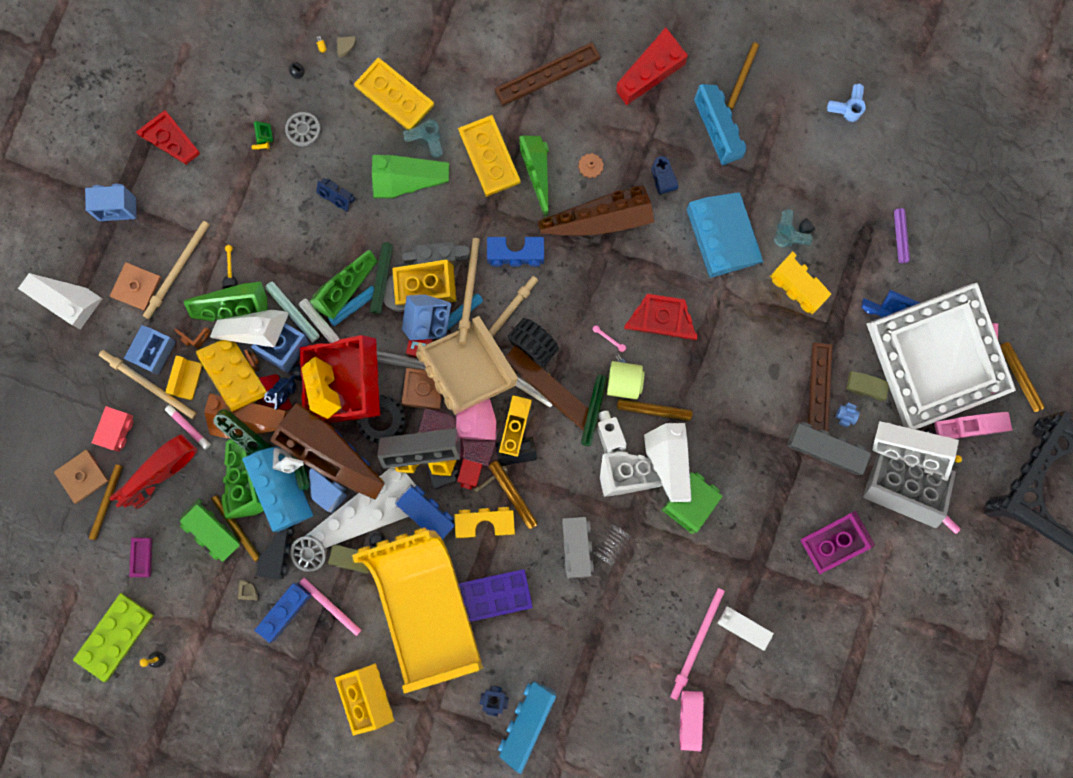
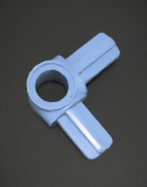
[827,84,865,122]

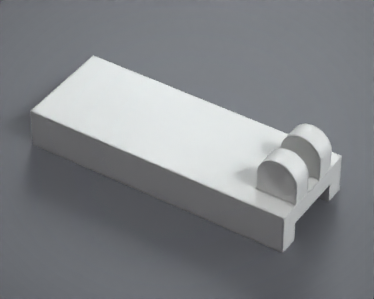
[717,606,774,651]

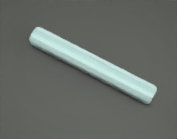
[265,282,320,342]

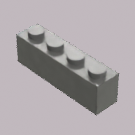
[786,422,871,475]
[378,428,461,469]

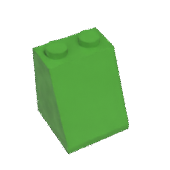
[661,472,722,534]

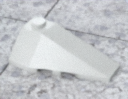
[18,273,102,330]
[210,310,289,347]
[644,423,691,502]
[600,451,662,497]

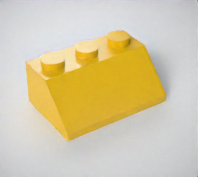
[335,663,394,735]

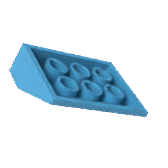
[686,192,764,278]
[498,680,556,774]

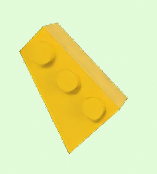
[770,251,831,314]

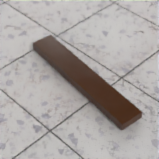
[494,42,601,106]
[807,343,832,457]
[505,345,600,431]

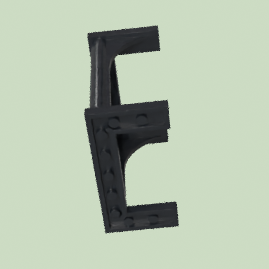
[984,410,1073,554]

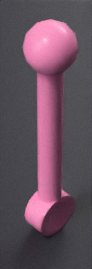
[593,325,626,352]

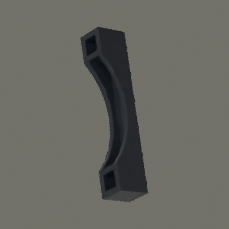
[256,525,294,579]

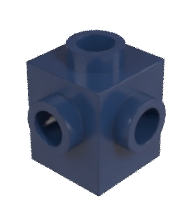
[479,686,509,716]

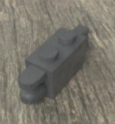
[402,242,470,266]

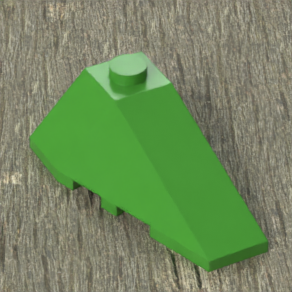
[519,136,549,217]
[372,155,449,198]
[309,250,378,320]
[184,282,267,322]
[222,439,264,519]

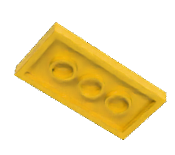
[354,57,434,132]
[458,115,521,197]
[196,340,267,412]

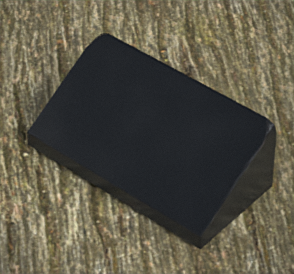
[495,437,537,466]

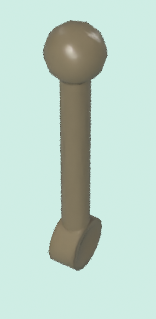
[473,466,507,493]

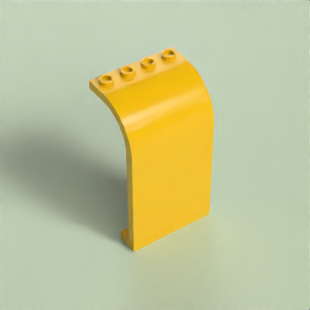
[352,528,483,694]

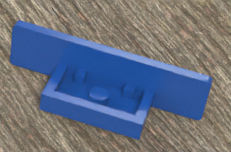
[861,290,920,318]

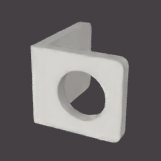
[273,448,303,473]

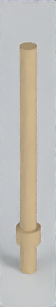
[142,221,210,320]
[458,238,480,345]
[489,276,538,337]
[99,350,197,419]

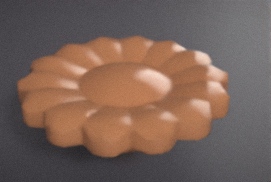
[578,153,604,178]

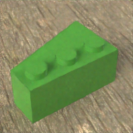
[180,498,240,562]

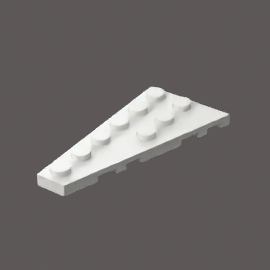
[305,467,416,551]

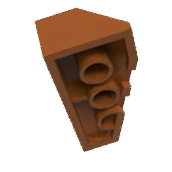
[204,394,287,439]

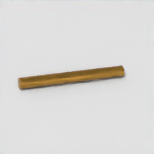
[726,43,759,111]
[88,464,123,540]
[211,495,260,562]

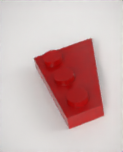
[135,110,201,165]

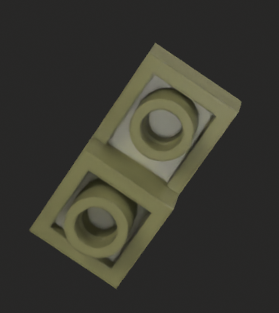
[846,371,889,401]
[327,545,369,574]

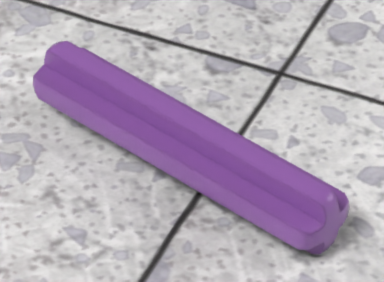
[894,208,910,263]

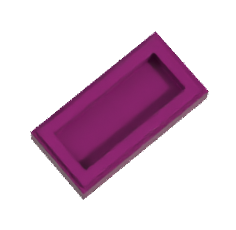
[129,538,153,577]

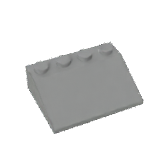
[863,453,956,528]

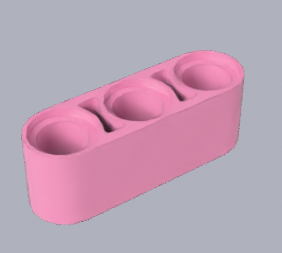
[680,691,703,751]

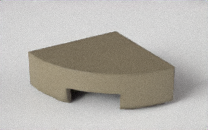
[337,37,356,57]
[238,580,259,600]

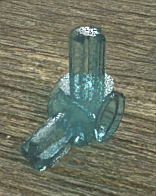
[403,119,443,157]
[774,209,813,247]

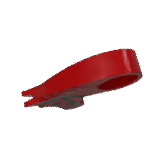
[109,435,197,509]

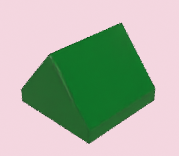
[254,121,273,144]

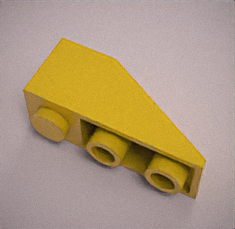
[499,395,532,457]

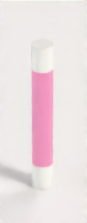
[165,405,211,450]

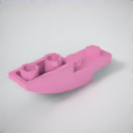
[934,412,1012,439]

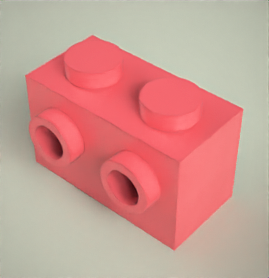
[92,407,134,452]

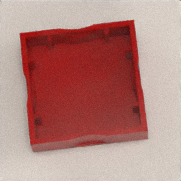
[300,335,380,424]

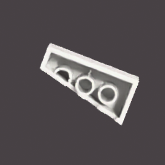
[872,421,959,481]

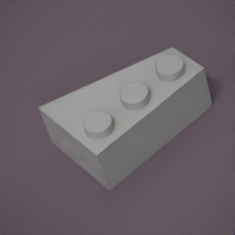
[562,517,594,578]

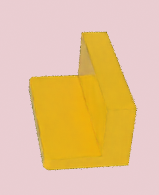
[165,356,203,400]

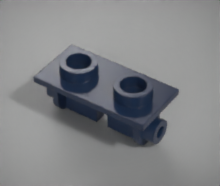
[316,178,355,212]
[264,375,296,410]

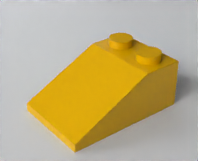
[392,260,457,306]

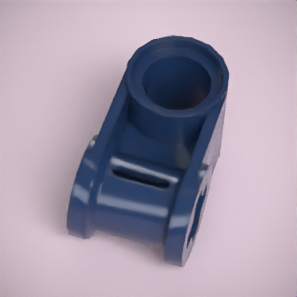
[651,156,678,195]

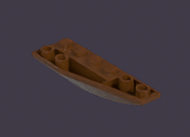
[538,186,654,235]
[270,403,385,500]

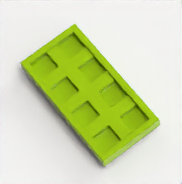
[73,593,154,683]

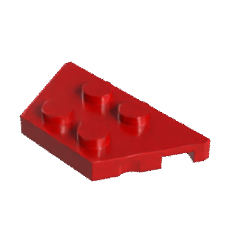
[624,294,697,340]

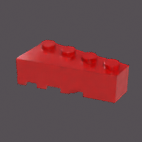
[616,27,688,105]

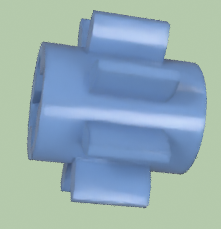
[835,402,860,427]

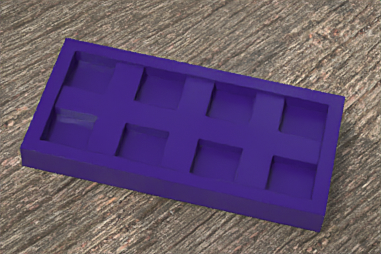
[459,569,533,622]

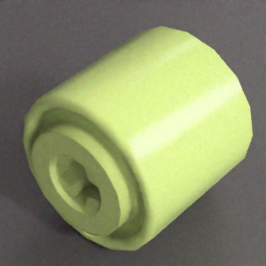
[607,361,645,399]

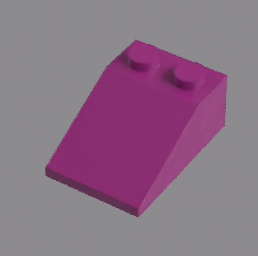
[800,510,875,574]

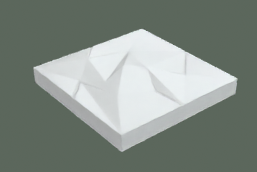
[866,283,1016,430]

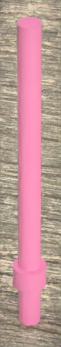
[670,588,725,700]

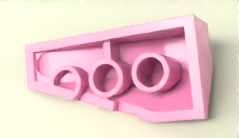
[456,398,496,440]

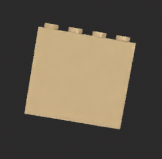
[416,316,518,415]

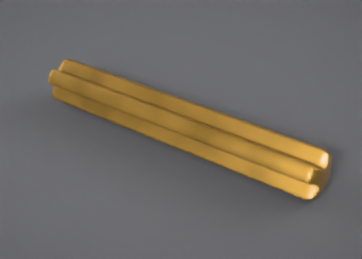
[1000,342,1045,412]
[617,399,693,421]
[489,460,538,529]

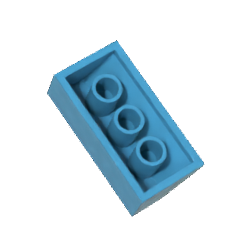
[694,84,746,165]
[242,446,314,532]

